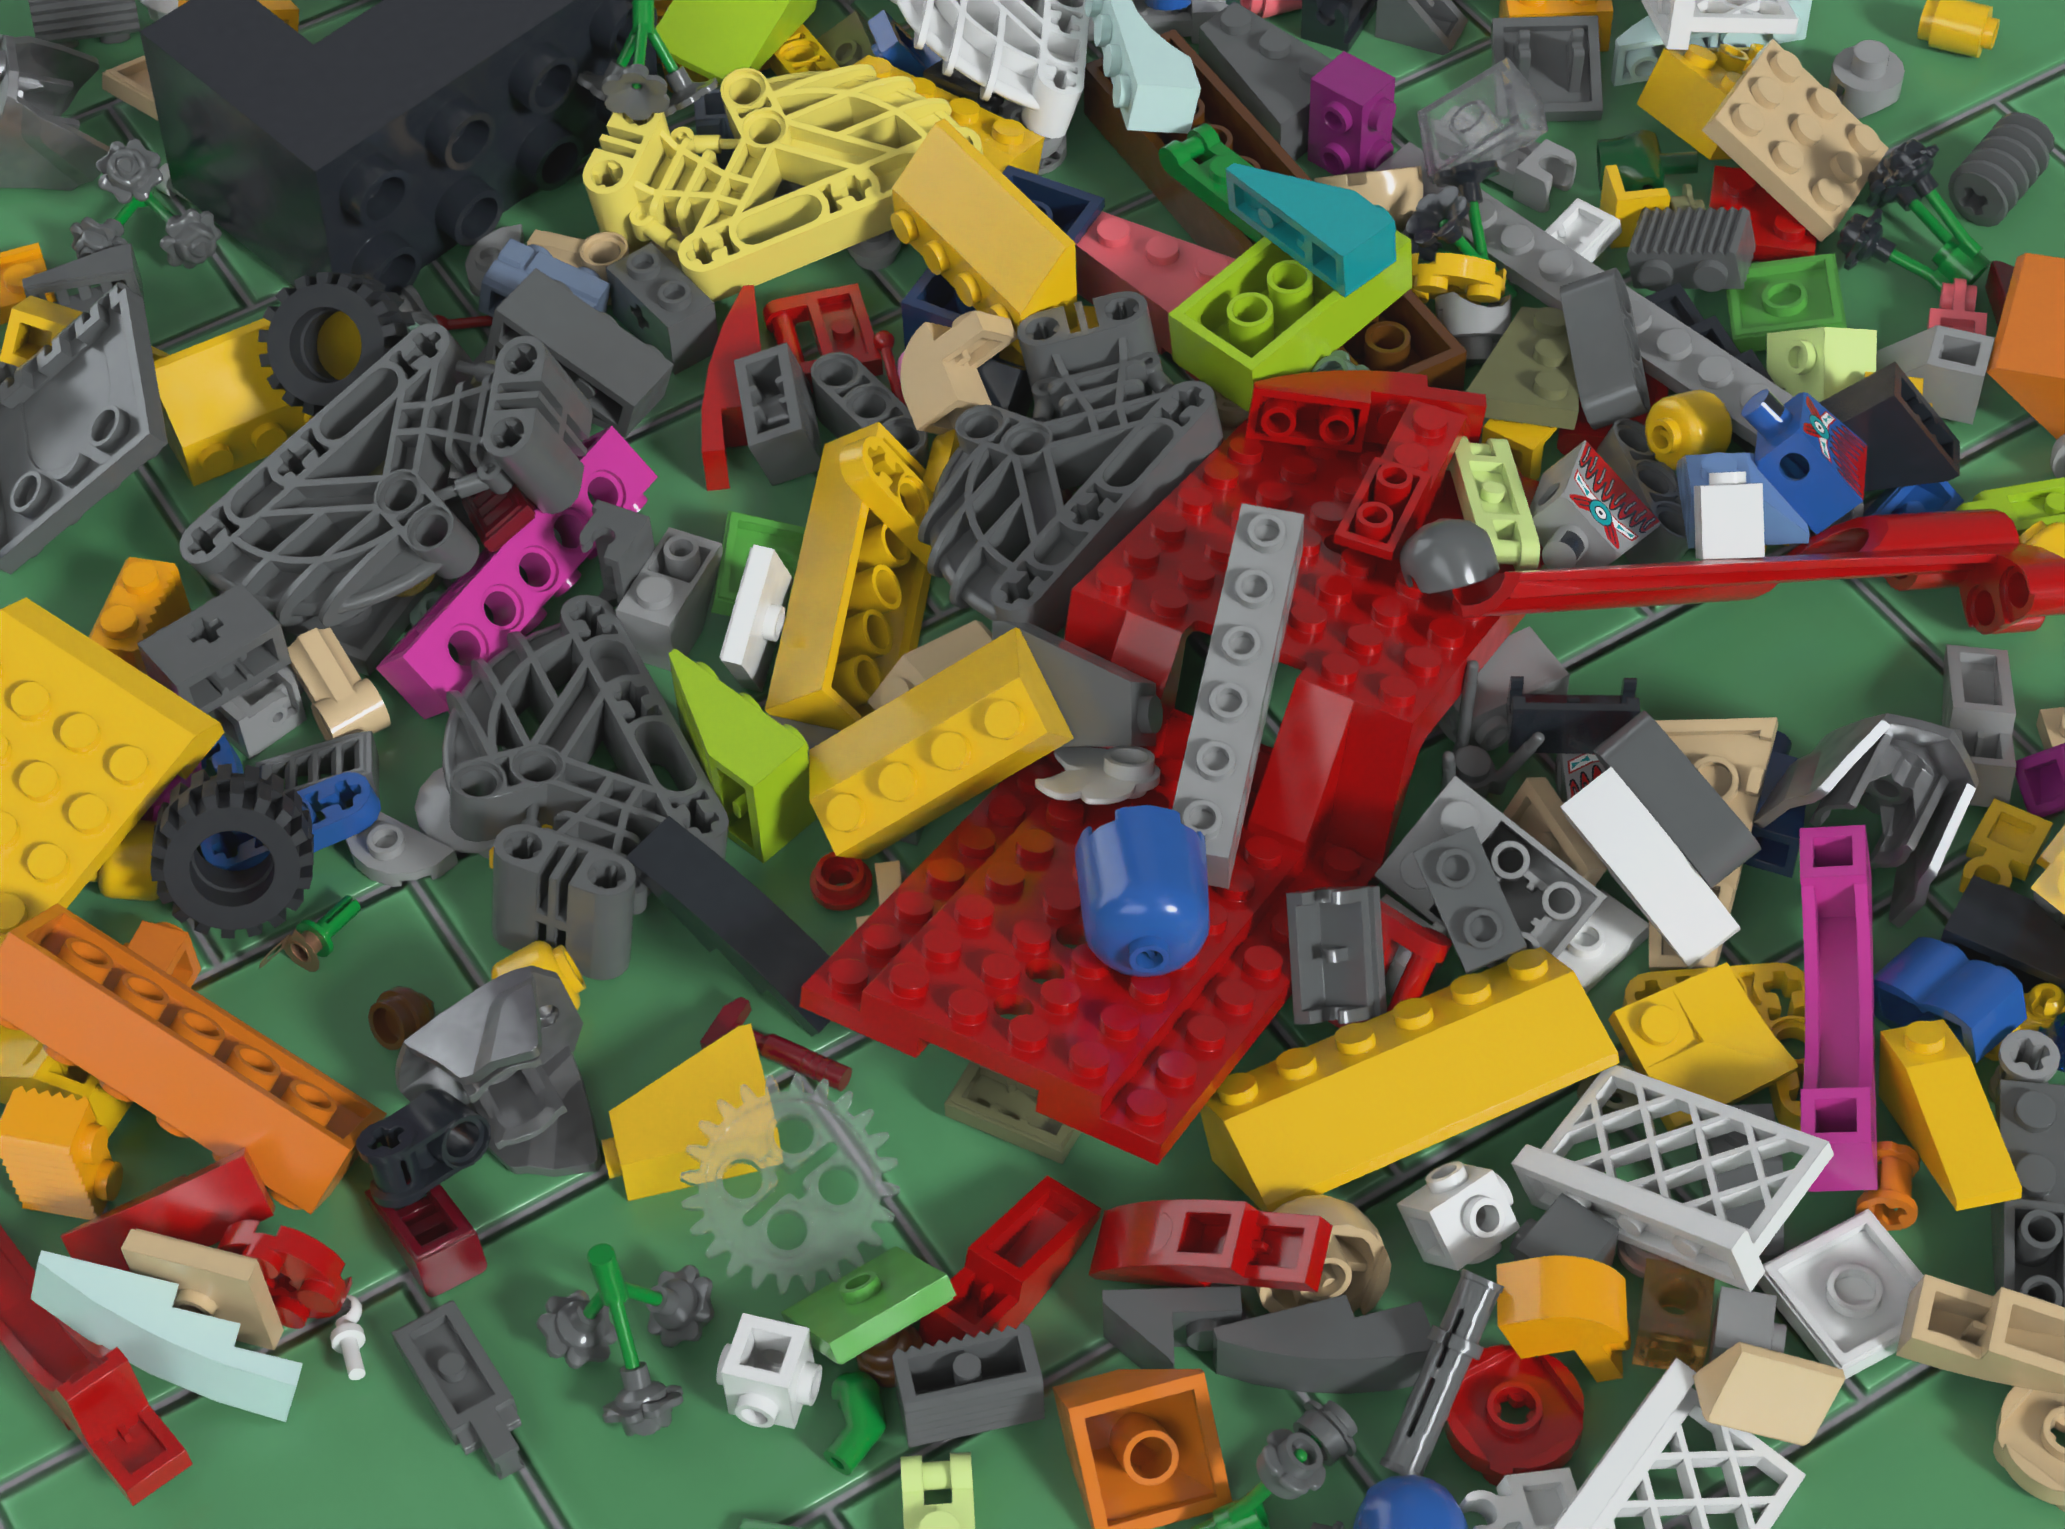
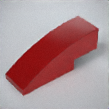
[60,1147,275,1272]
[919,1175,1101,1347]

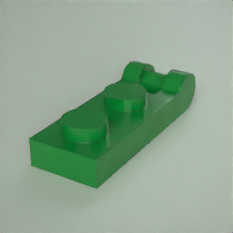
[1158,123,1264,243]

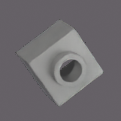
[1708,1286,1787,1363]

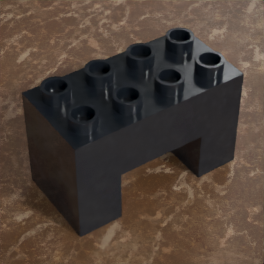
[140,0,658,295]

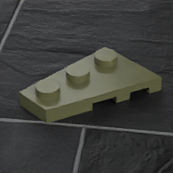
[1466,307,1579,430]

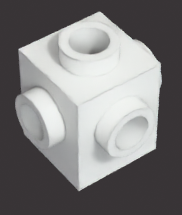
[1396,1161,1520,1271]
[716,1313,822,1429]

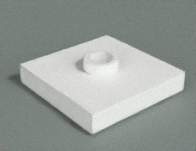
[719,544,794,692]
[1758,1208,1924,1380]

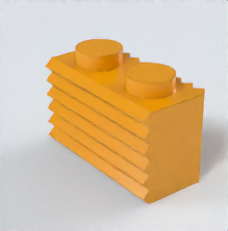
[89,557,191,676]
[0,1086,123,1220]

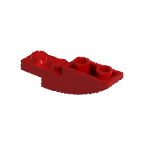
[1245,370,1487,453]
[1333,399,1467,561]
[1088,1199,1333,1292]

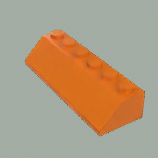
[0,903,387,1215]

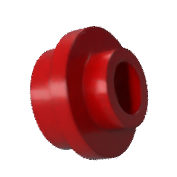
[810,851,873,911]

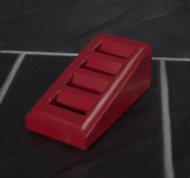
[461,483,536,552]
[364,1178,487,1298]

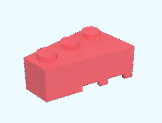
[1076,211,1236,381]

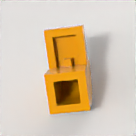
[1496,1255,1631,1383]

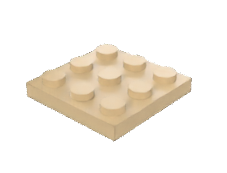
[1702,39,1889,242]

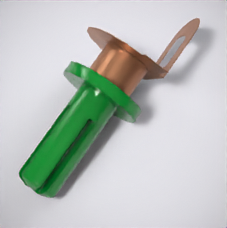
[259,895,361,972]

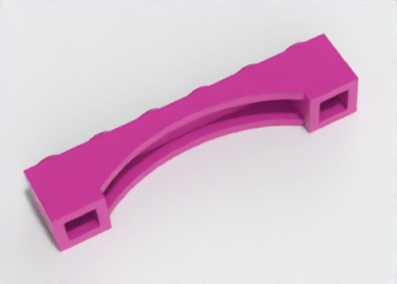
[1800,825,1878,1192]

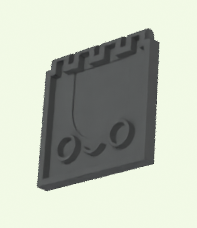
[0,282,168,575]

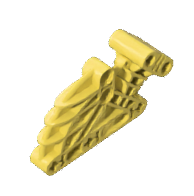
[582,64,983,302]

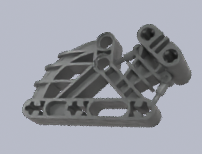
[918,291,1223,635]
[180,323,593,627]
[442,595,729,980]

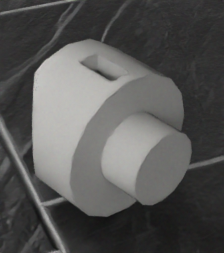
[1828,40,1905,119]
[1435,292,1512,364]

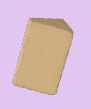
[1693,1342,1846,1446]

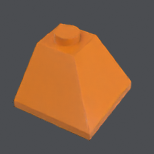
[1052,1369,1232,1529]

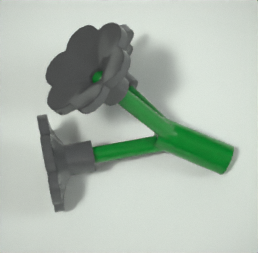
[576,0,719,120]

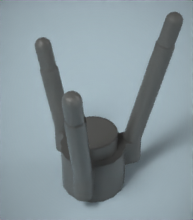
[1439,660,1545,800]

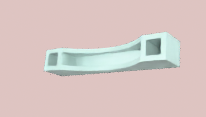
[1085,0,1201,134]

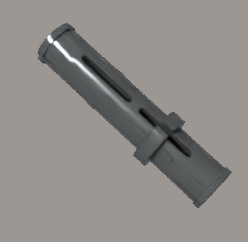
[1379,1268,1504,1477]

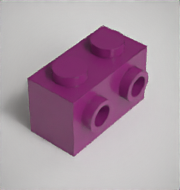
[1307,51,1396,175]

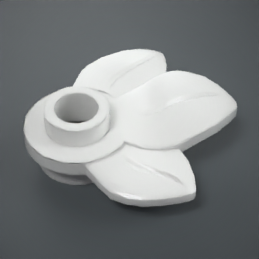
[1035,746,1160,805]

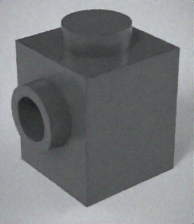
[1509,1193,1619,1267]

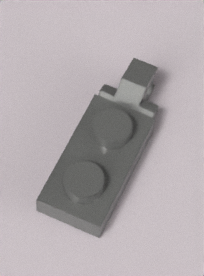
[391,1300,525,1480]

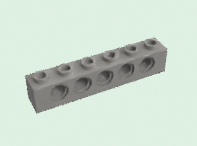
[1172,503,1304,889]

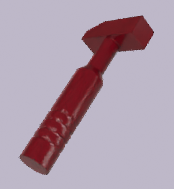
[700,997,852,1092]

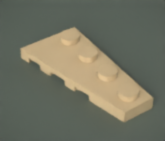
[1649,717,1779,972]

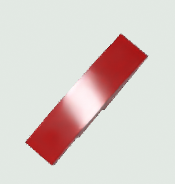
[702,285,761,491]

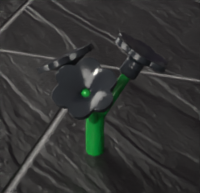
[1402,160,1518,300]

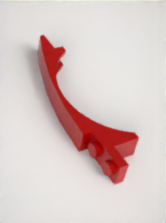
[0,1225,193,1506]

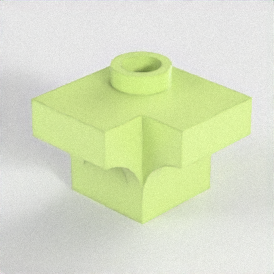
[1766,327,1877,402]

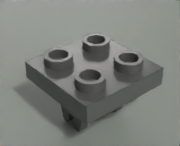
[1491,15,1603,123]

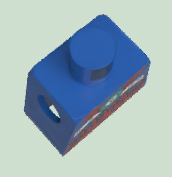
[1741,389,1867,535]

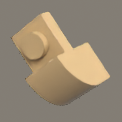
[900,310,1018,435]

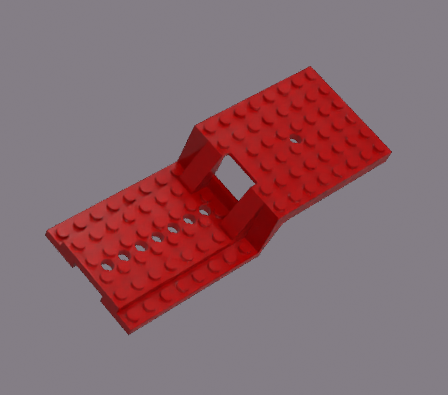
[800,418,1549,1166]

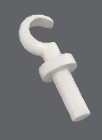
[330,1295,366,1380]

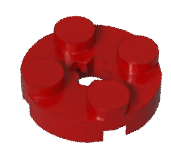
[217,1220,352,1329]
[1444,1344,1584,1486]

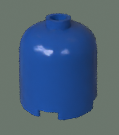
[1075,805,1210,977]

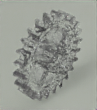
[680,1073,900,1295]

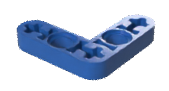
[200,735,381,871]

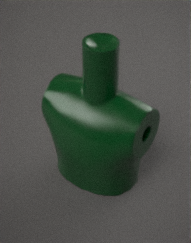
[1597,130,1698,192]

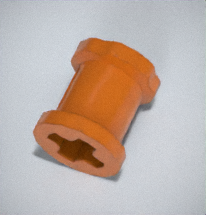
[1855,1141,1920,1231]

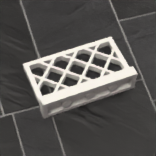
[1641,0,1798,50]
[1511,1065,1834,1292]
[1551,1358,1806,1529]

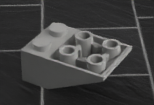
[1374,776,1607,969]

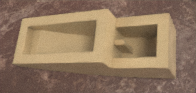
[1896,1274,2065,1394]

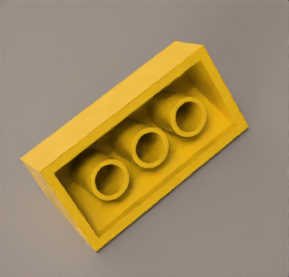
[890,118,1078,355]
[154,311,362,486]
[809,627,1074,859]

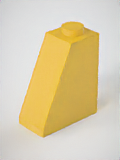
[601,1023,783,1201]

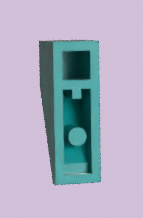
[1226,163,1396,297]

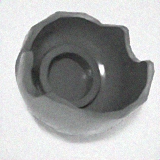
[1399,518,1499,594]

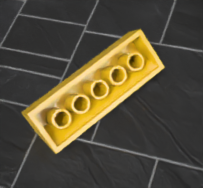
[765,422,931,730]
[1200,947,1620,1212]

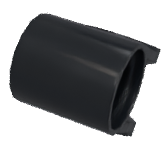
[356,1089,491,1208]

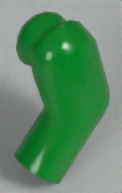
[823,1371,887,1475]

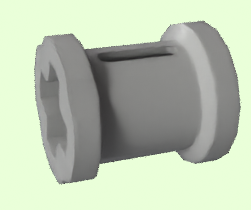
[1988,1029,2061,1102]

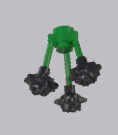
[1836,139,1991,293]

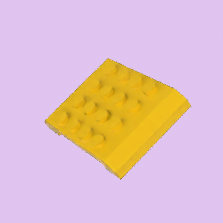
[0,597,225,946]

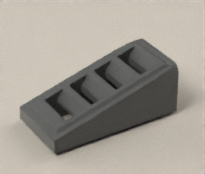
[22,243,145,313]
[256,731,380,807]

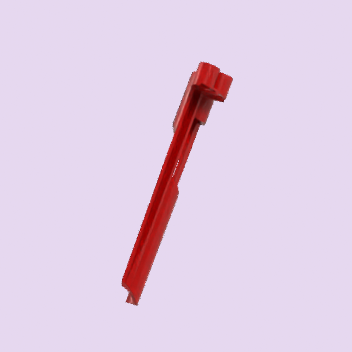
[1452,509,2065,635]

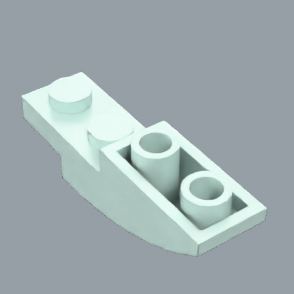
[1611,0,1812,86]

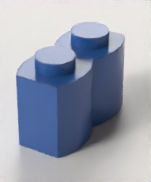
[1873,937,2027,1063]

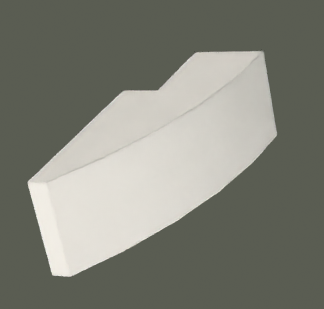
[1560,767,1740,969]

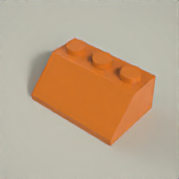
[1986,253,2065,440]

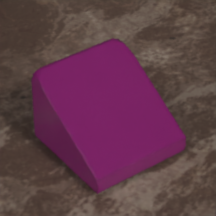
[2015,743,2065,818]

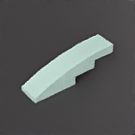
[30,1250,303,1422]

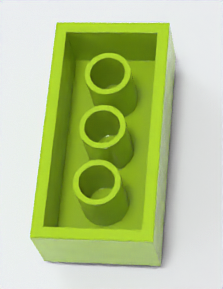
[1168,230,1412,413]

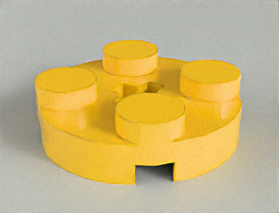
[1411,253,1507,305]

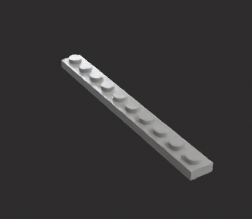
[1373,142,1794,447]

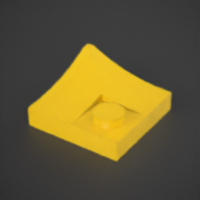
[1608,962,1798,1132]

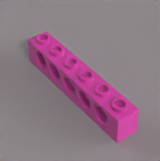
[376,426,658,720]

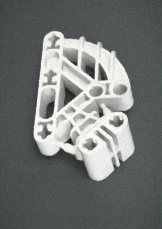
[890,0,1089,139]

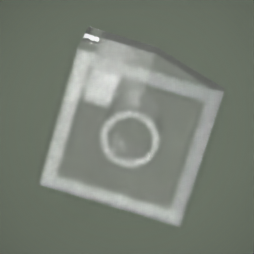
[1417,57,1548,185]

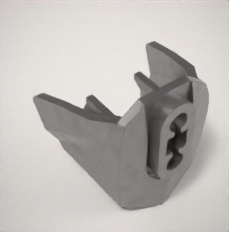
[0,34,110,190]
[1753,713,1979,928]
[395,966,602,1177]

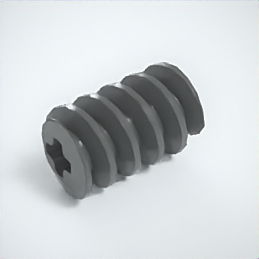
[1948,112,2055,227]

